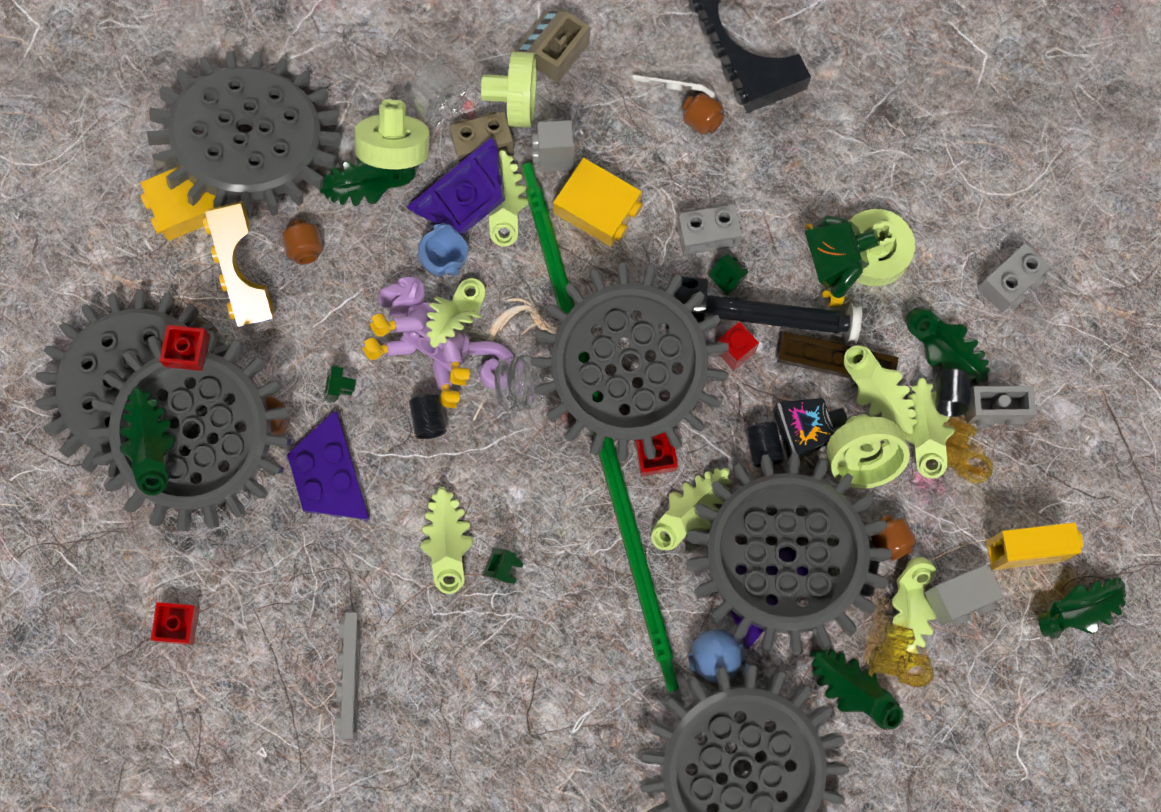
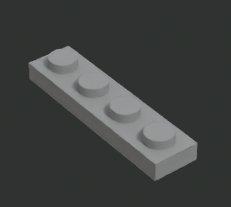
[335,612,361,740]

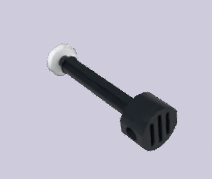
[665,274,862,346]

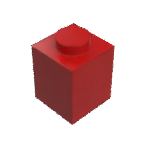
[717,321,759,371]

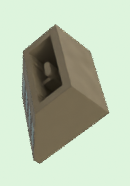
[514,11,590,83]

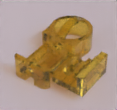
[929,418,993,485]
[867,623,934,687]

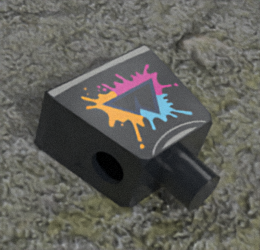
[772,398,847,461]

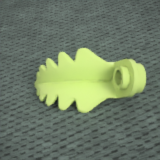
[489,149,529,247]
[426,278,486,348]
[844,345,917,435]
[903,378,955,479]
[651,468,731,550]
[420,487,473,594]
[889,557,936,662]

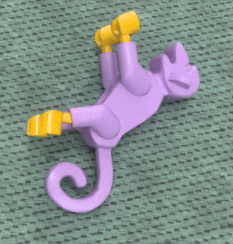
[362,277,516,408]

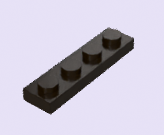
[777,332,899,379]

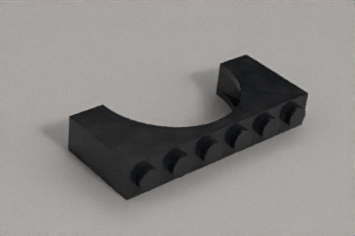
[688,0,811,113]

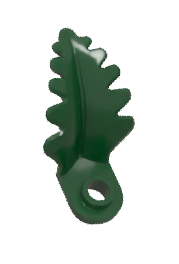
[319,157,416,206]
[905,307,990,384]
[120,387,175,496]
[1039,577,1126,639]
[811,649,903,729]

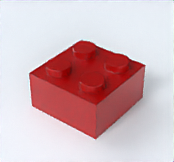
[159,325,210,371]
[634,433,678,477]
[150,602,199,646]

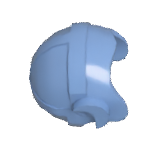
[417,223,468,277]
[688,629,745,683]

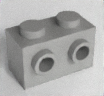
[532,119,574,173]
[677,203,742,256]
[978,243,1051,313]
[966,386,1036,428]
[924,564,1004,627]

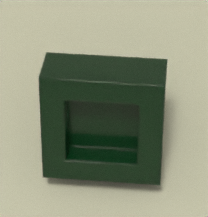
[708,254,748,295]
[323,366,356,403]
[482,548,523,584]

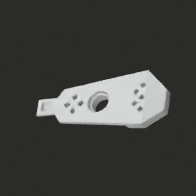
[633,75,716,99]

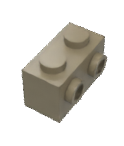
[449,111,514,163]

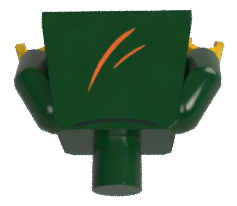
[805,215,880,308]

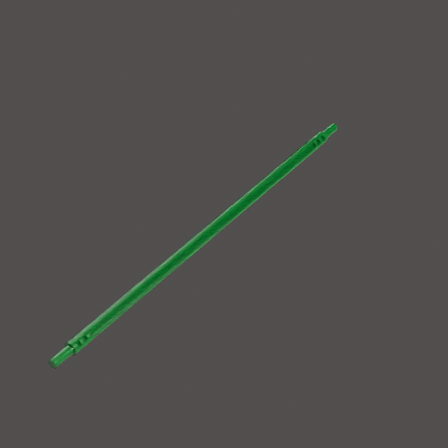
[521,163,680,692]

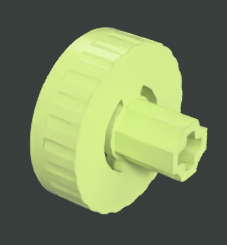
[481,51,536,128]
[355,99,430,169]
[849,209,915,287]
[826,414,910,489]

